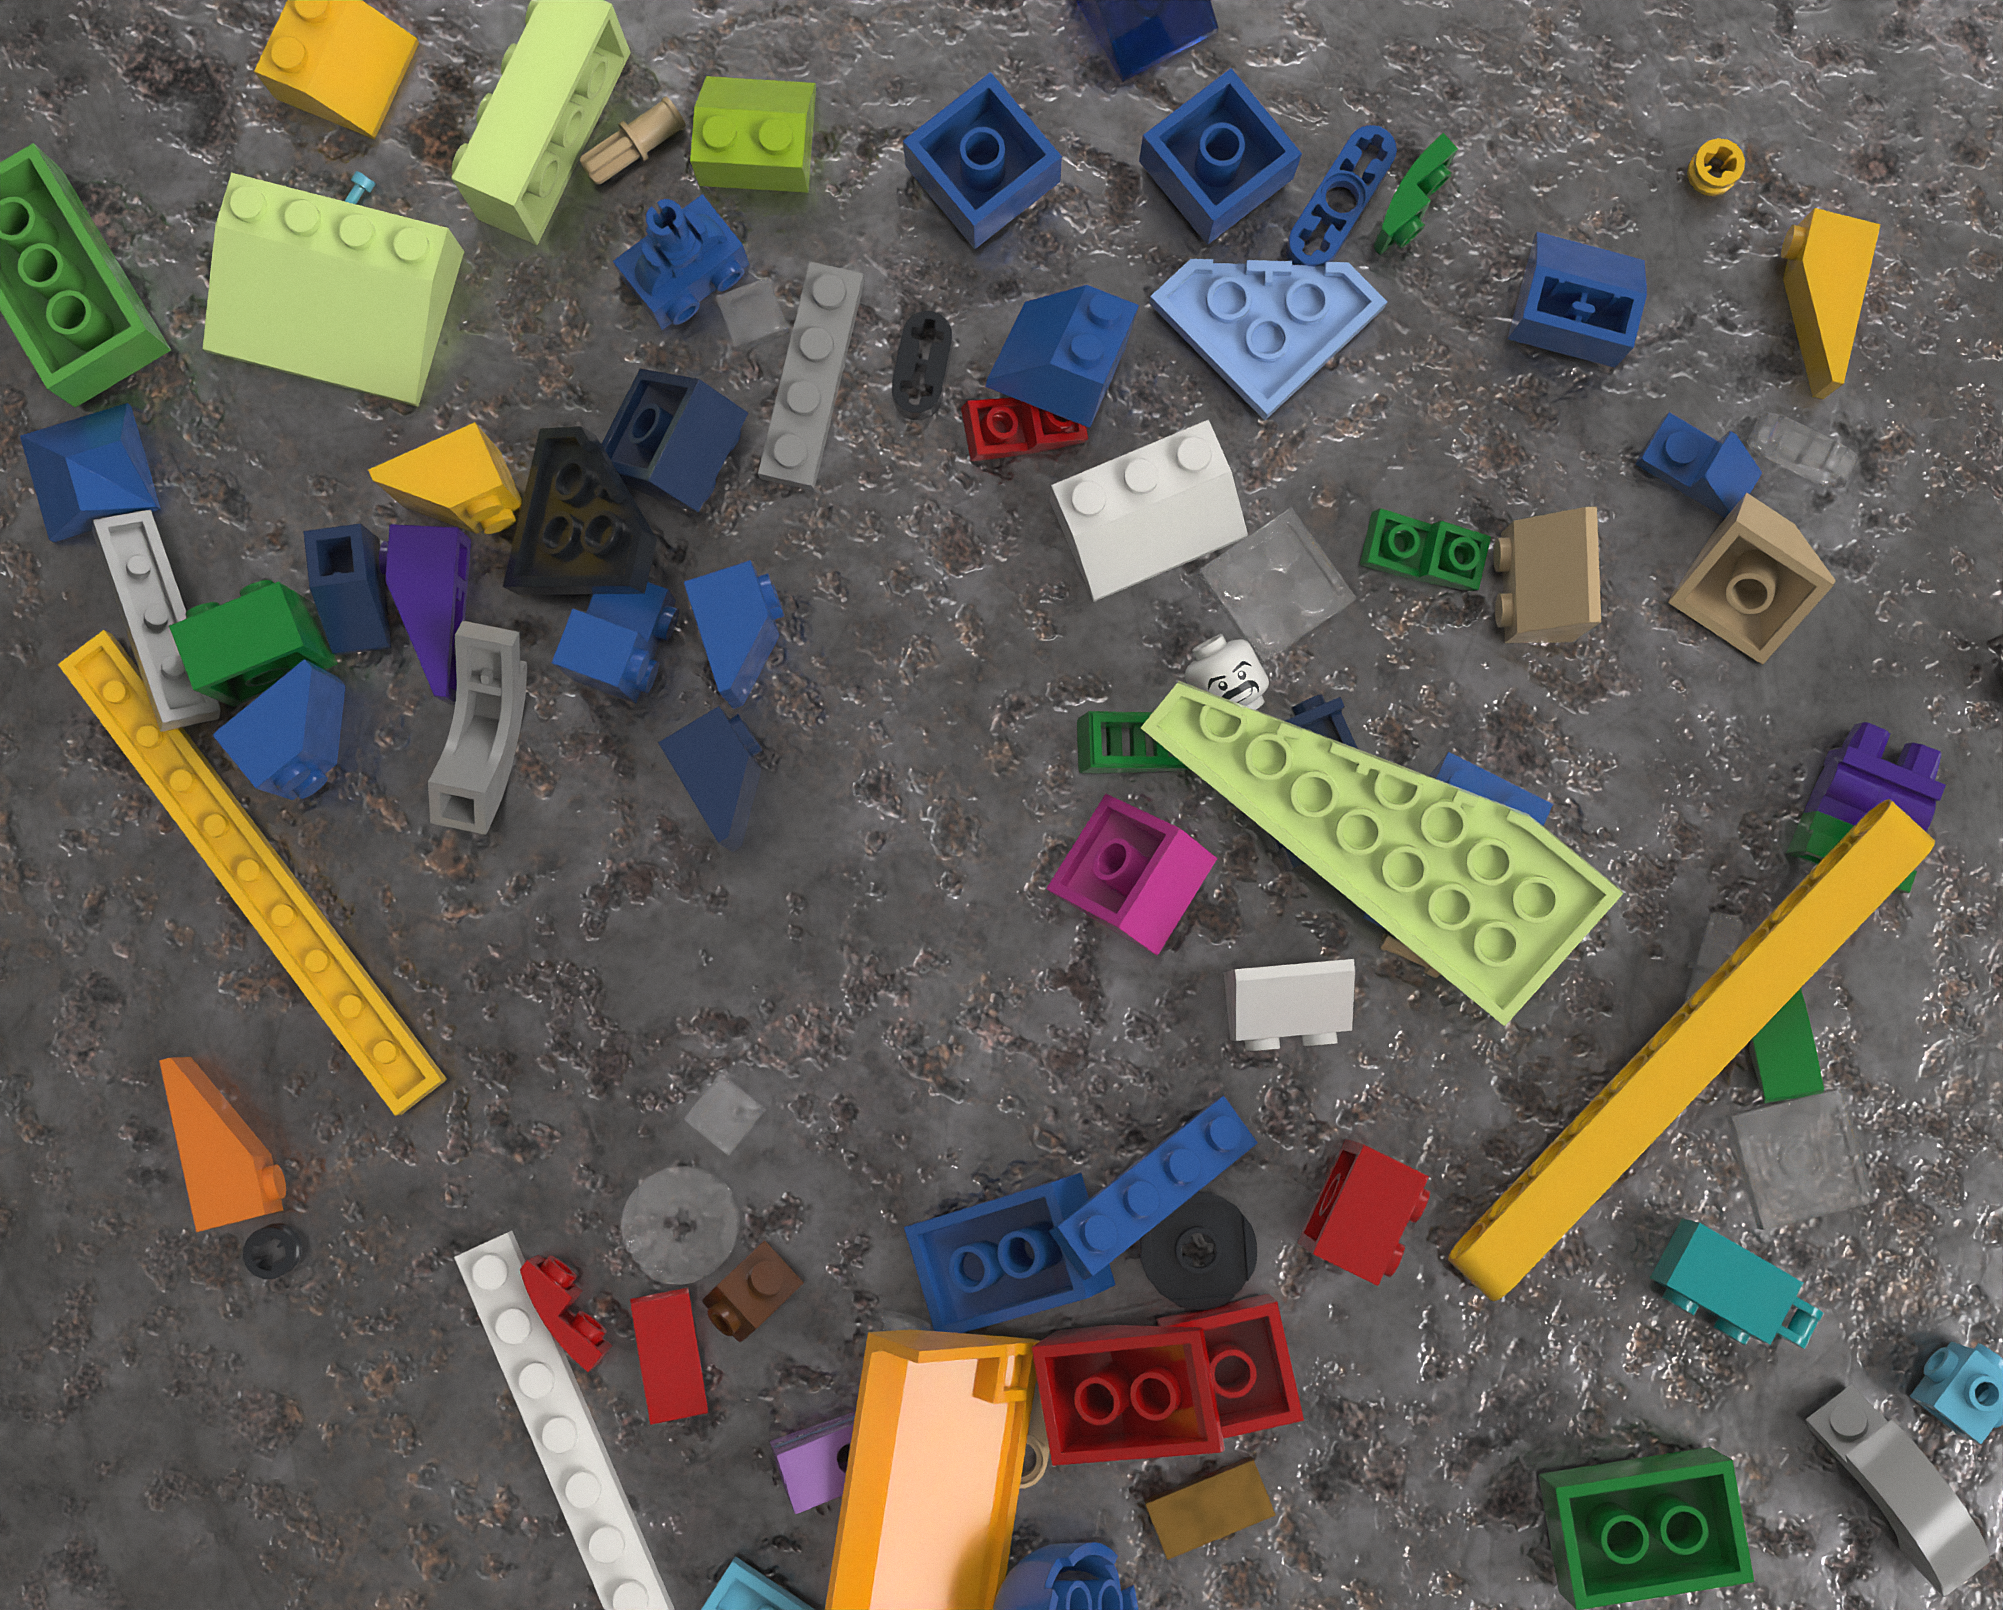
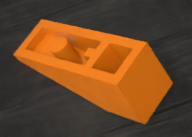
[159,1057,286,1232]

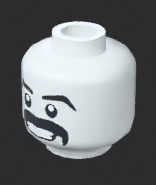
[1185,634,1269,710]

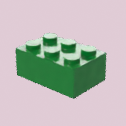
[1538,1447,1755,1610]

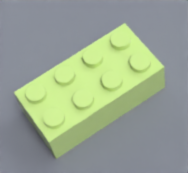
[451,0,631,245]

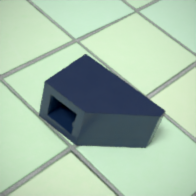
[303,523,392,655]

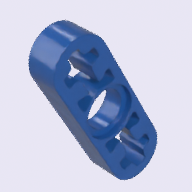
[1286,125,1397,267]

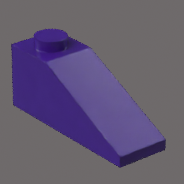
[379,524,471,705]

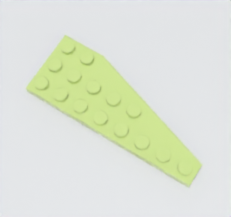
[1141,681,1624,1026]

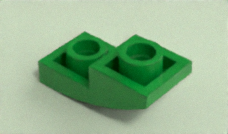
[1373,133,1458,255]
[1359,508,1491,591]
[1749,988,1824,1103]

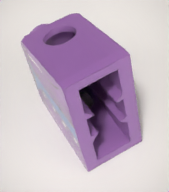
[769,1412,855,1514]

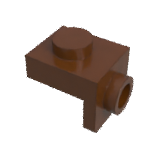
[702,1240,804,1342]

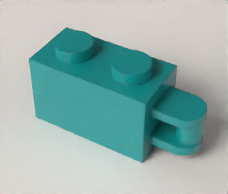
[1650,1218,1824,1349]

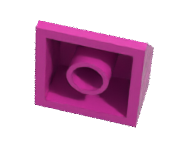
[1046,794,1218,956]

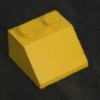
[254,0,419,140]
[368,422,523,534]

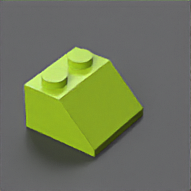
[690,76,816,193]

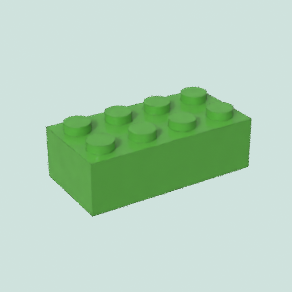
[0,143,171,408]

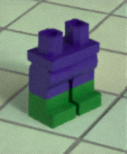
[1786,722,1946,894]

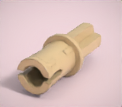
[580,96,686,185]

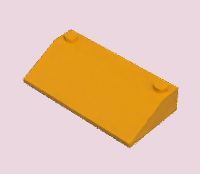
[825,1329,1040,1610]

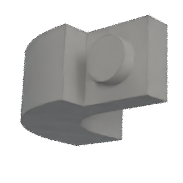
[428,620,527,835]
[1806,1384,1990,1597]

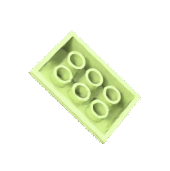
[203,172,464,407]

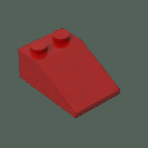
[1032,1325,1225,1466]

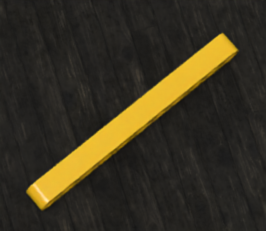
[1448,799,1935,1301]

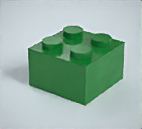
[169,580,338,707]

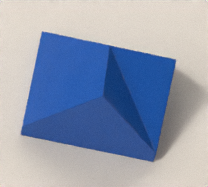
[20,403,161,542]

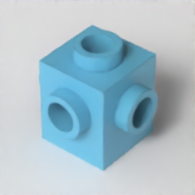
[1910,1342,2003,1444]

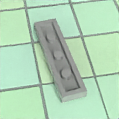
[758,261,865,491]
[92,510,221,732]

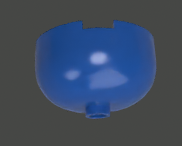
[993,1542,1138,1610]

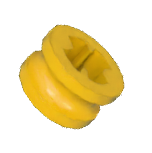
[1687,138,1745,196]

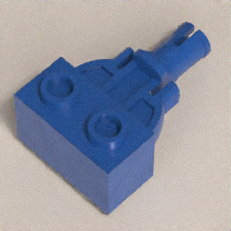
[613,194,749,330]

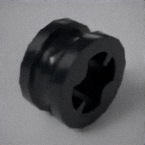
[243,1223,302,1279]

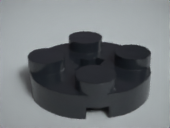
[1140,1191,1257,1310]

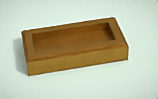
[1144,1456,1276,1560]

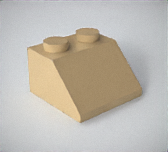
[1493,507,1601,643]

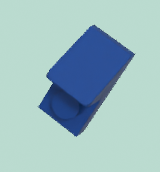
[1635,412,1762,518]

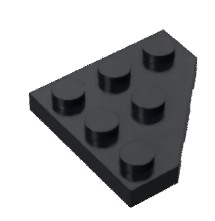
[502,426,657,595]

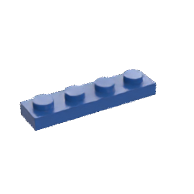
[1049,1096,1258,1280]

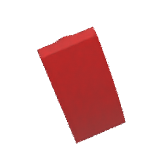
[961,397,1089,461]
[520,1255,613,1372]
[630,1287,708,1425]

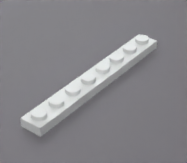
[454,1231,675,1610]

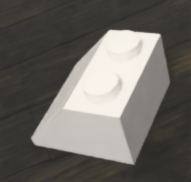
[1223,959,1355,1051]

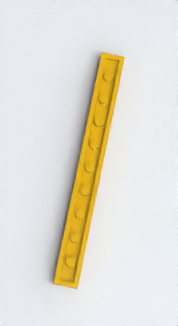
[58,630,447,1116]

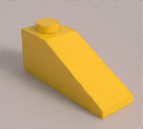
[1781,208,1881,399]

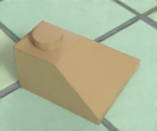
[1668,492,1835,665]

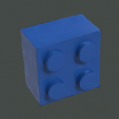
[1139,68,1302,245]
[903,72,1062,249]

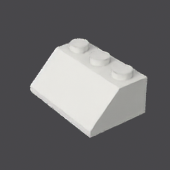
[1050,420,1248,602]

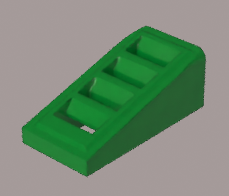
[1077,711,1192,773]

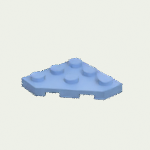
[1149,259,1387,420]

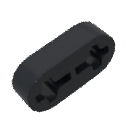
[892,311,952,420]

